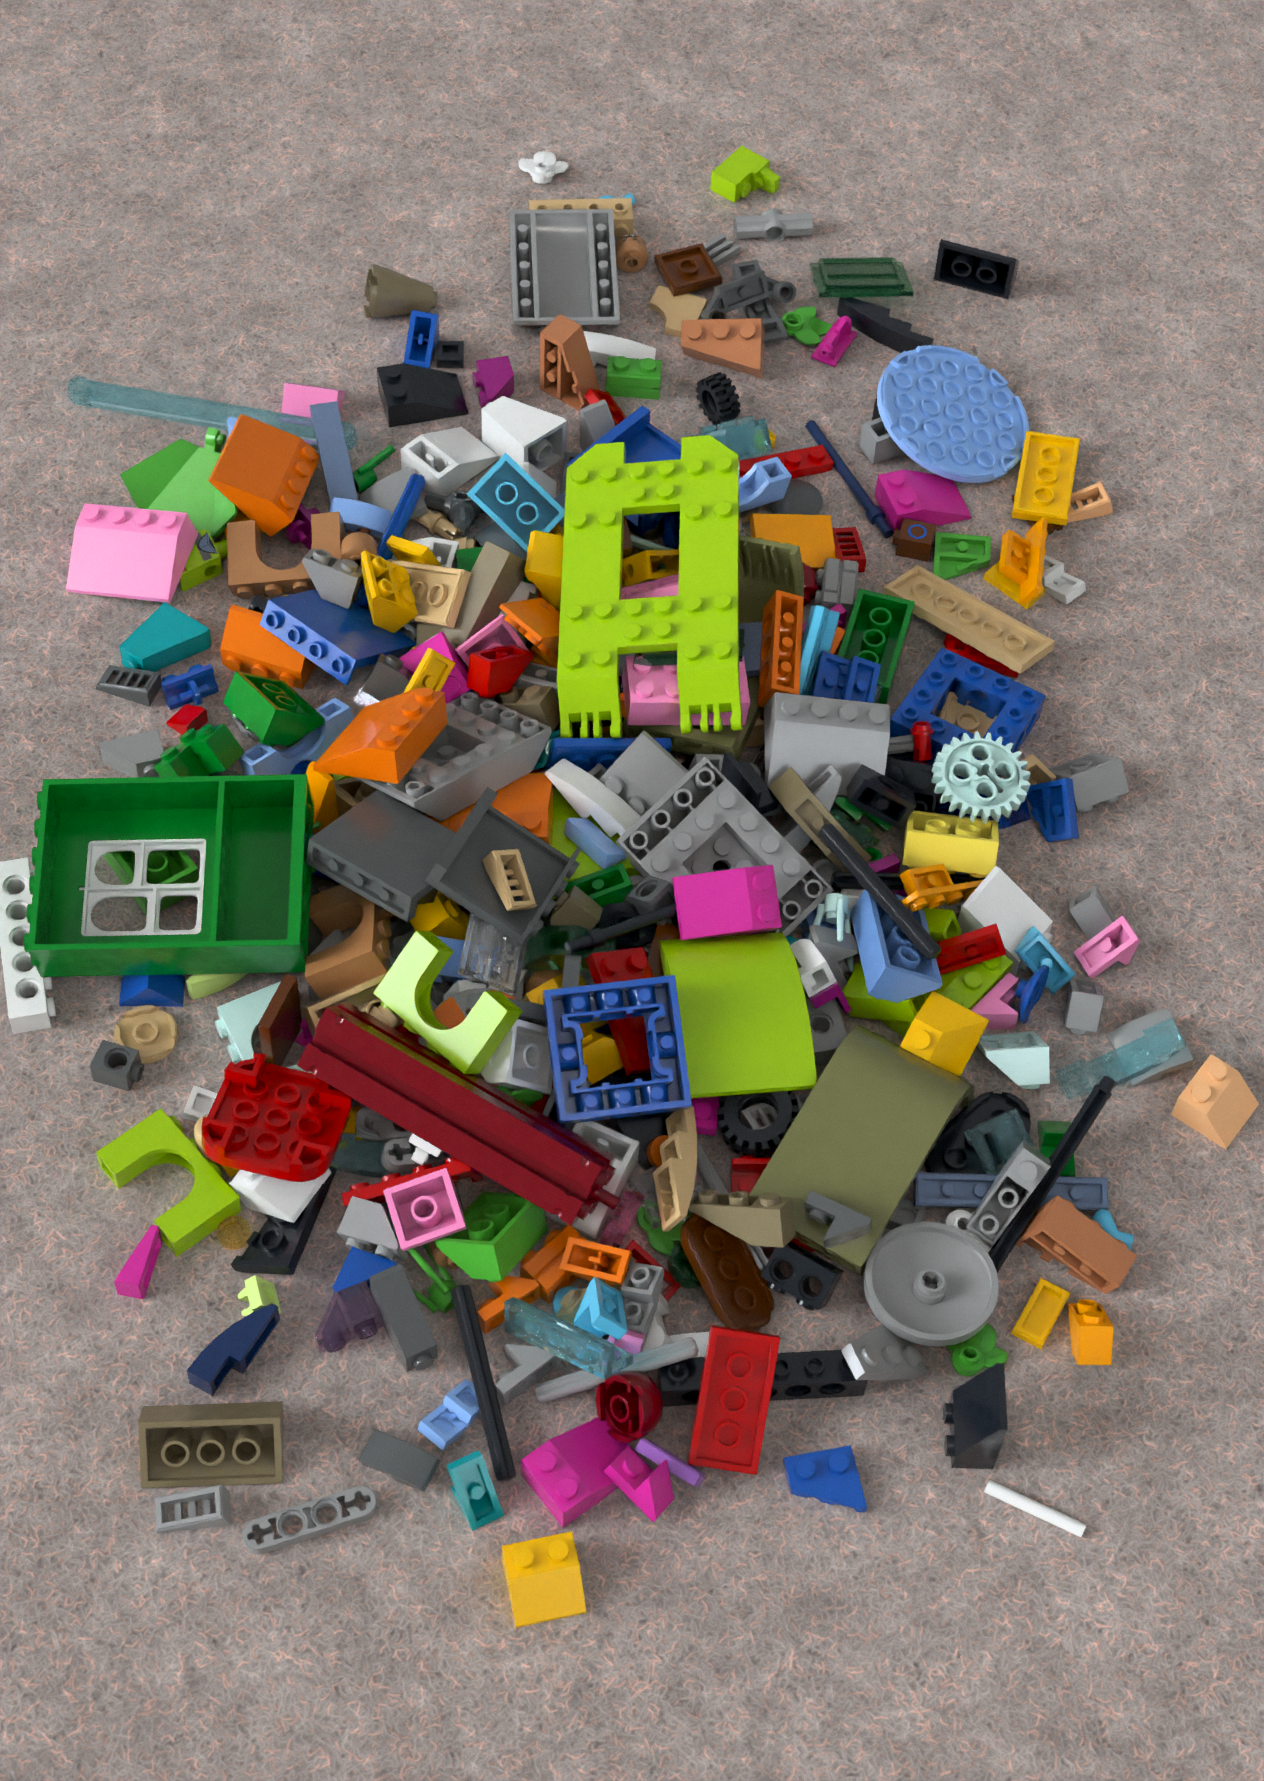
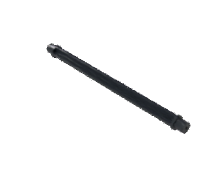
[988,1076,1116,1273]

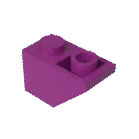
[472,356,514,408]

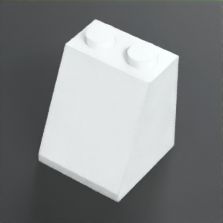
[482,396,567,472]
[958,866,1053,977]

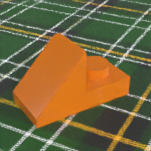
[477,1276,540,1334]

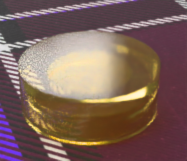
[217,1216,251,1250]

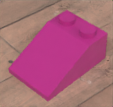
[875,469,972,535]
[672,865,782,940]
[521,1417,632,1528]

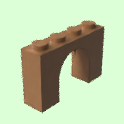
[227,512,345,599]
[305,884,393,999]

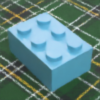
[467,453,565,552]

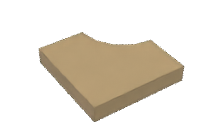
[649,285,708,338]

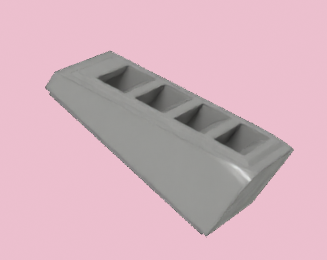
[155,1484,231,1533]

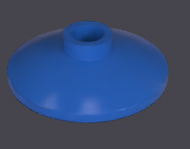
[1015,965,1049,1024]

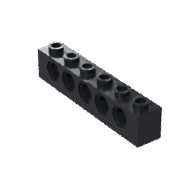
[657,1350,868,1407]

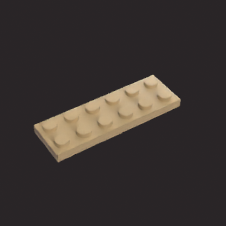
[883,565,1055,674]

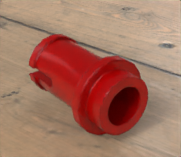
[910,721,934,761]

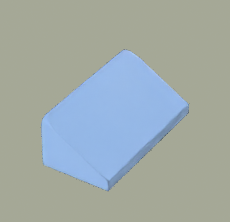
[564,818,627,869]

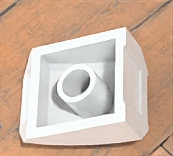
[480,1019,553,1095]

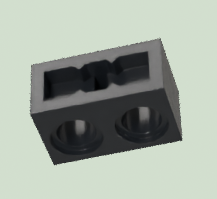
[760,1241,844,1311]

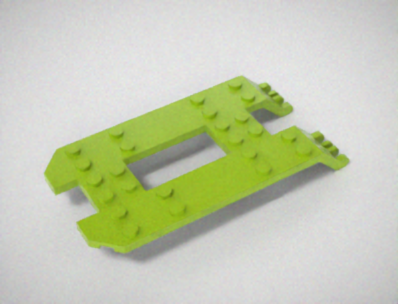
[557,435,742,738]

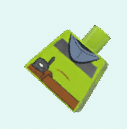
[178,529,227,592]

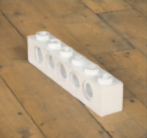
[0,857,56,1034]

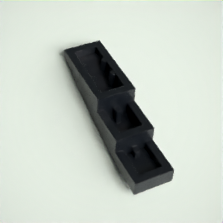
[837,294,934,353]

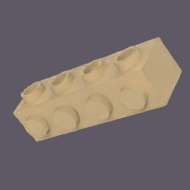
[529,198,634,238]

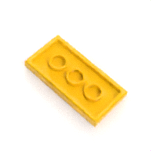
[1011,431,1080,526]

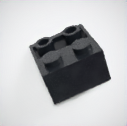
[885,754,943,813]

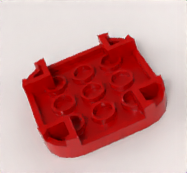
[202,1053,352,1182]

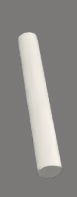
[984,1480,1087,1537]

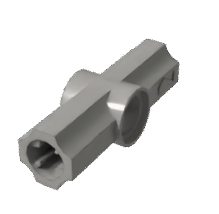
[734,208,813,242]

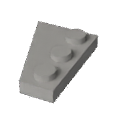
[841,1324,928,1380]

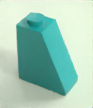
[119,602,212,672]

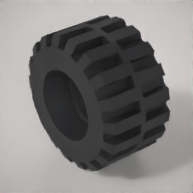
[717,1091,799,1158]

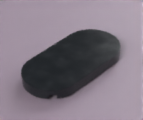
[924,1091,1031,1174]

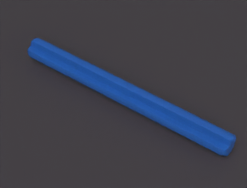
[356,473,425,607]

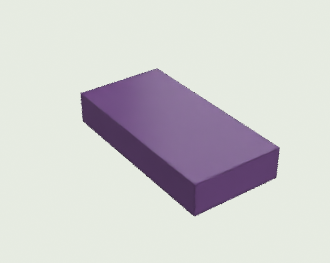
[635,1438,706,1487]

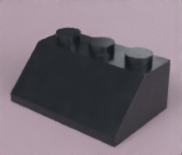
[933,239,1019,299]

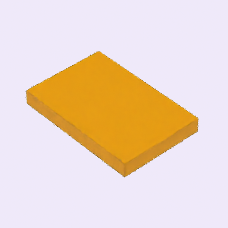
[749,514,836,571]

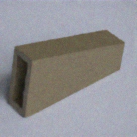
[441,540,526,649]

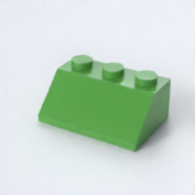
[435,1192,548,1282]

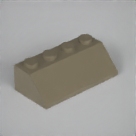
[138,1401,284,1488]

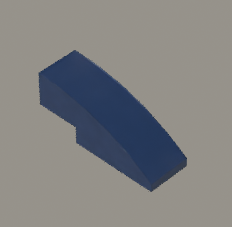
[186,1304,280,1396]

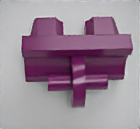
[286,503,320,550]

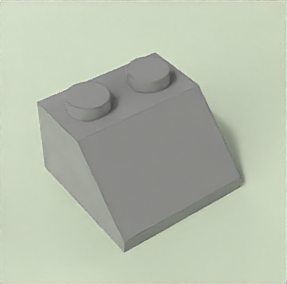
[598,731,689,816]
[1048,752,1129,813]

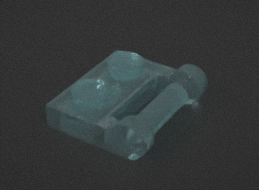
[964,1108,1034,1175]

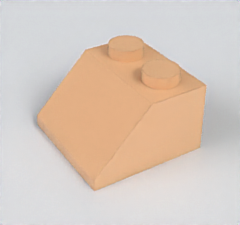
[1171,1054,1259,1149]

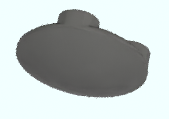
[768,479,823,515]

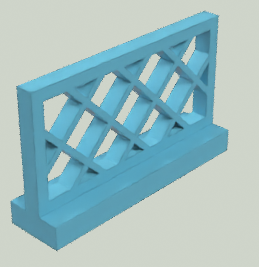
[799,605,841,696]

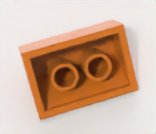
[220,604,316,690]

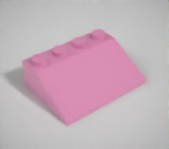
[66,503,198,603]

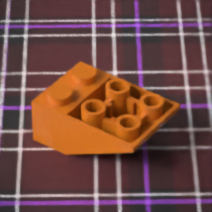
[499,598,560,663]

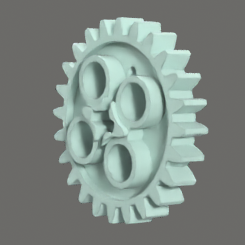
[931,731,1030,824]

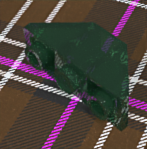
[520,925,617,970]

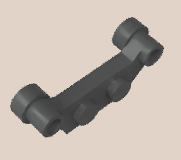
[700,270,796,320]

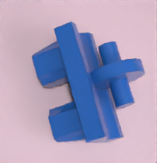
[161,664,219,710]

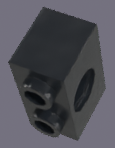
[846,764,916,830]

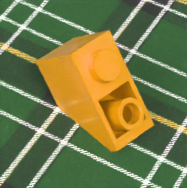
[1067,1299,1114,1365]

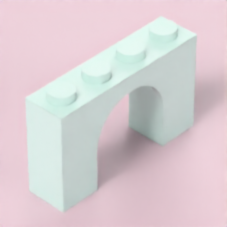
[215,981,314,1074]

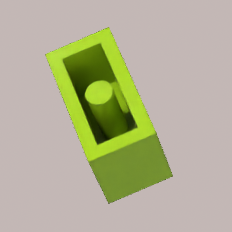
[710,145,781,203]

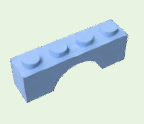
[739,457,792,513]
[238,698,354,775]

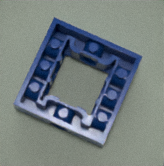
[890,647,1046,779]
[542,975,692,1125]

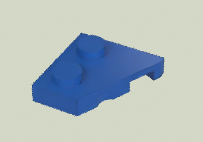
[1026,778,1079,842]
[783,1445,867,1513]

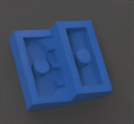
[810,651,881,703]

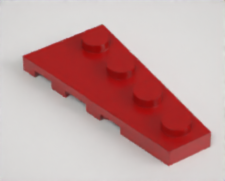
[341,1157,483,1208]

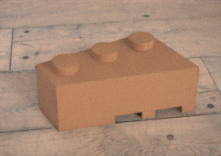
[540,314,600,411]
[681,318,765,379]
[1016,1195,1137,1294]

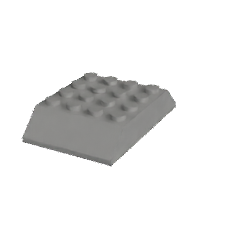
[509,209,620,326]

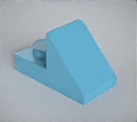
[574,1276,627,1340]

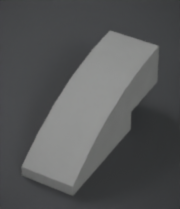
[776,765,842,853]

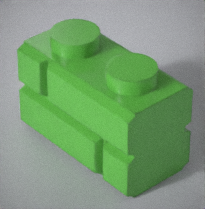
[606,356,662,400]

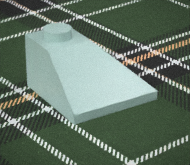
[977,1031,1050,1089]

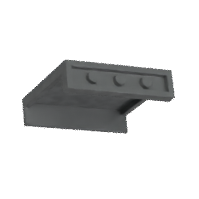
[425,787,582,945]
[306,789,456,922]

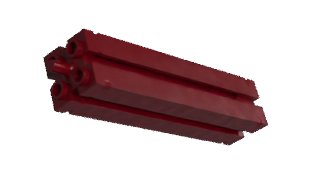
[297,1001,620,1225]

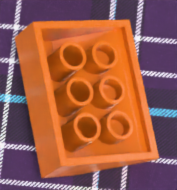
[208,414,320,537]
[313,688,448,784]
[425,773,554,846]

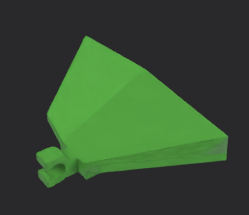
[120,427,238,539]

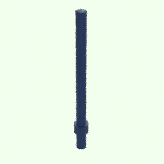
[805,420,894,538]

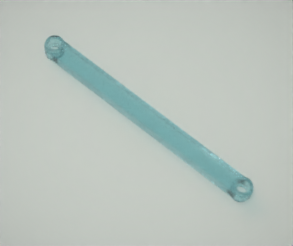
[68,376,357,451]

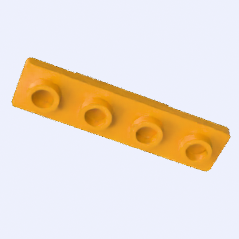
[998,517,1048,605]
[899,864,983,912]

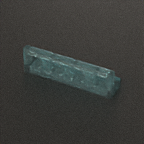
[504,1297,633,1380]

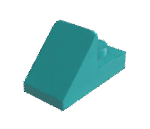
[446,1450,504,1531]

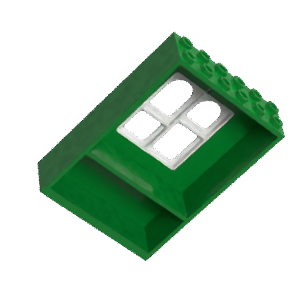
[24,774,314,977]

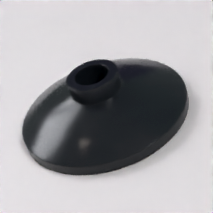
[596,902,657,948]

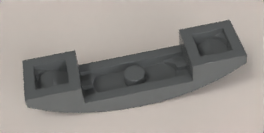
[732,260,788,344]

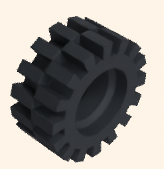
[696,372,741,426]

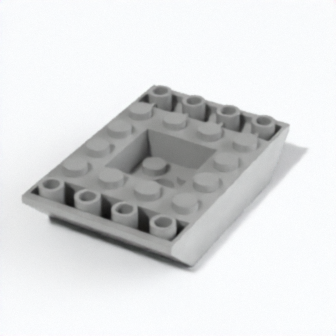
[354,691,552,821]
[616,756,834,937]

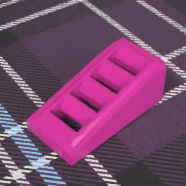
[114,1225,163,1299]

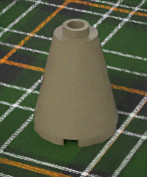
[364,264,438,318]

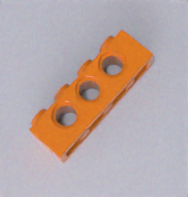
[758,590,804,707]

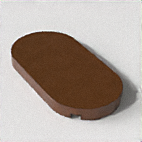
[680,1213,774,1332]

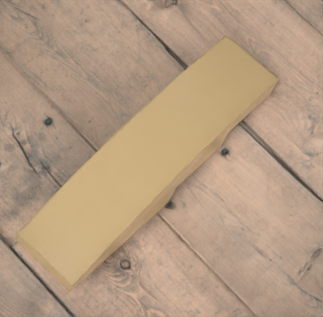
[653,1106,697,1232]

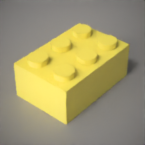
[902,810,999,878]

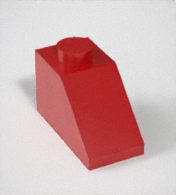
[466,644,533,698]

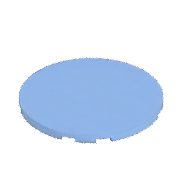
[877,345,1029,483]

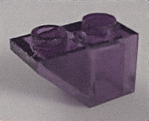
[315,1281,382,1353]

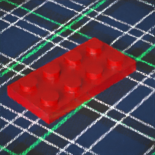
[586,947,654,1076]
[687,1325,780,1475]

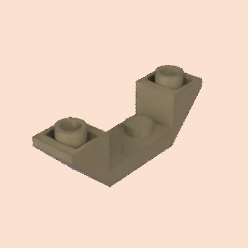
[769,767,872,872]

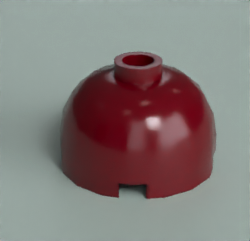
[595,1371,663,1443]

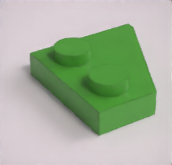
[933,532,991,580]

